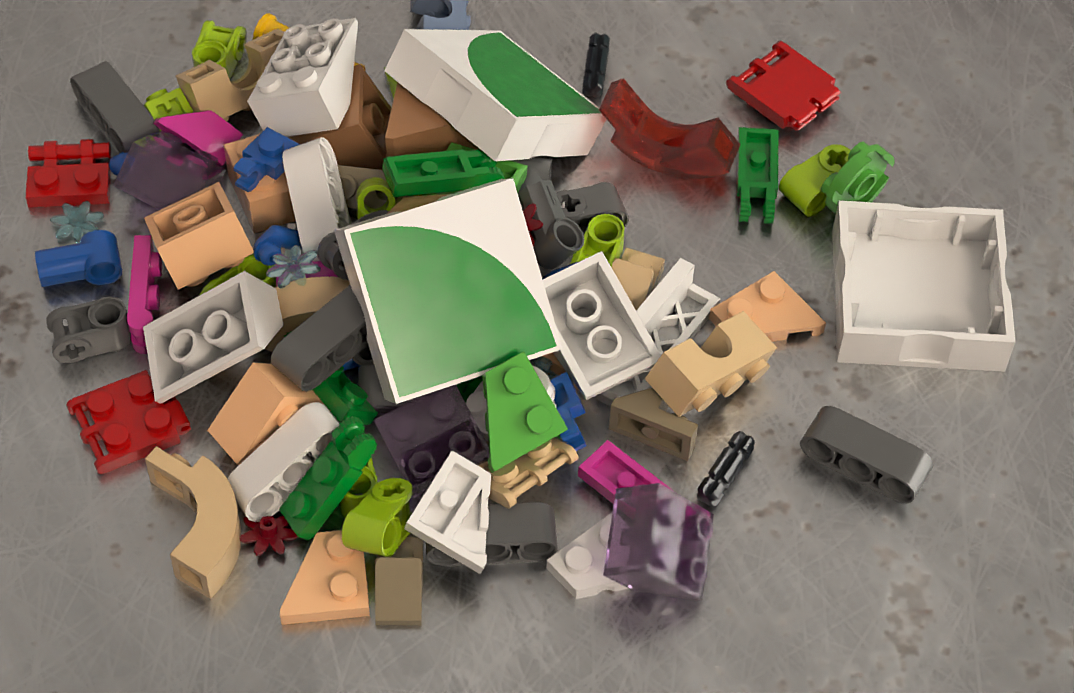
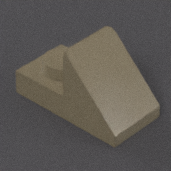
[609,388,698,461]
[375,537,424,625]

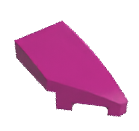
[153,110,243,167]

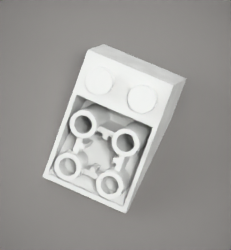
[247,17,358,137]

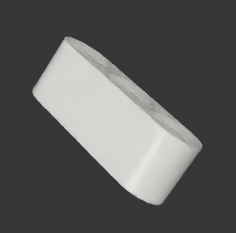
[282,137,351,262]
[228,402,340,522]

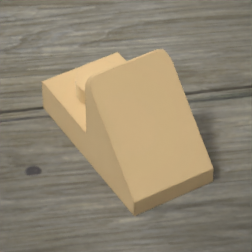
[611,247,665,310]

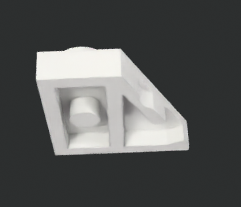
[404,451,491,574]
[546,510,673,599]

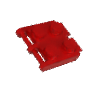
[726,41,841,131]
[66,370,191,474]

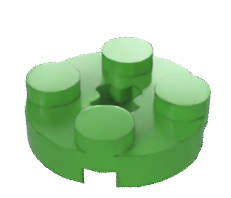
[821,141,895,215]

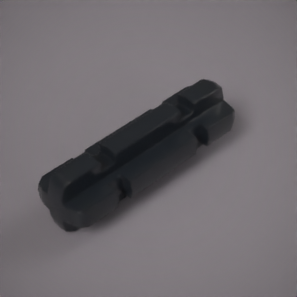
[582,33,610,98]
[697,431,755,507]

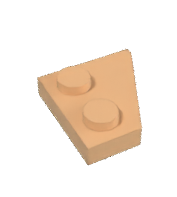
[709,271,826,342]
[280,530,370,625]

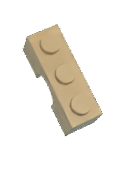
[175,28,284,121]
[645,311,777,417]

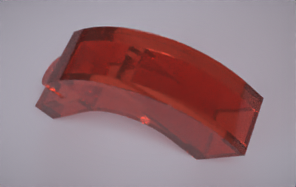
[599,78,741,179]

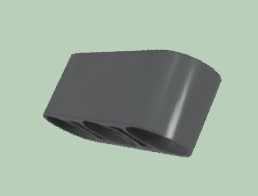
[70,61,161,154]
[271,285,368,392]
[800,406,933,503]
[426,502,558,566]

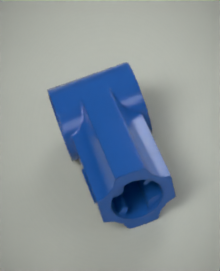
[35,230,122,287]

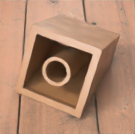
[287,64,392,170]
[385,82,482,157]

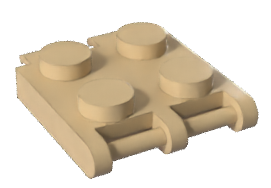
[464,438,578,509]

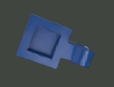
[233,127,300,193]
[550,372,587,451]

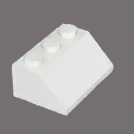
[143,271,283,404]

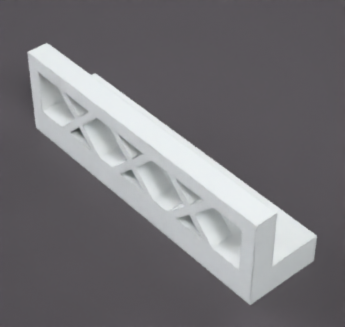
[594,258,720,407]

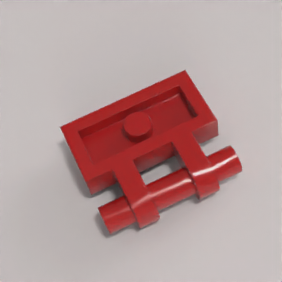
[25,139,111,208]

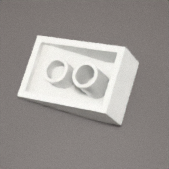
[543,251,661,400]

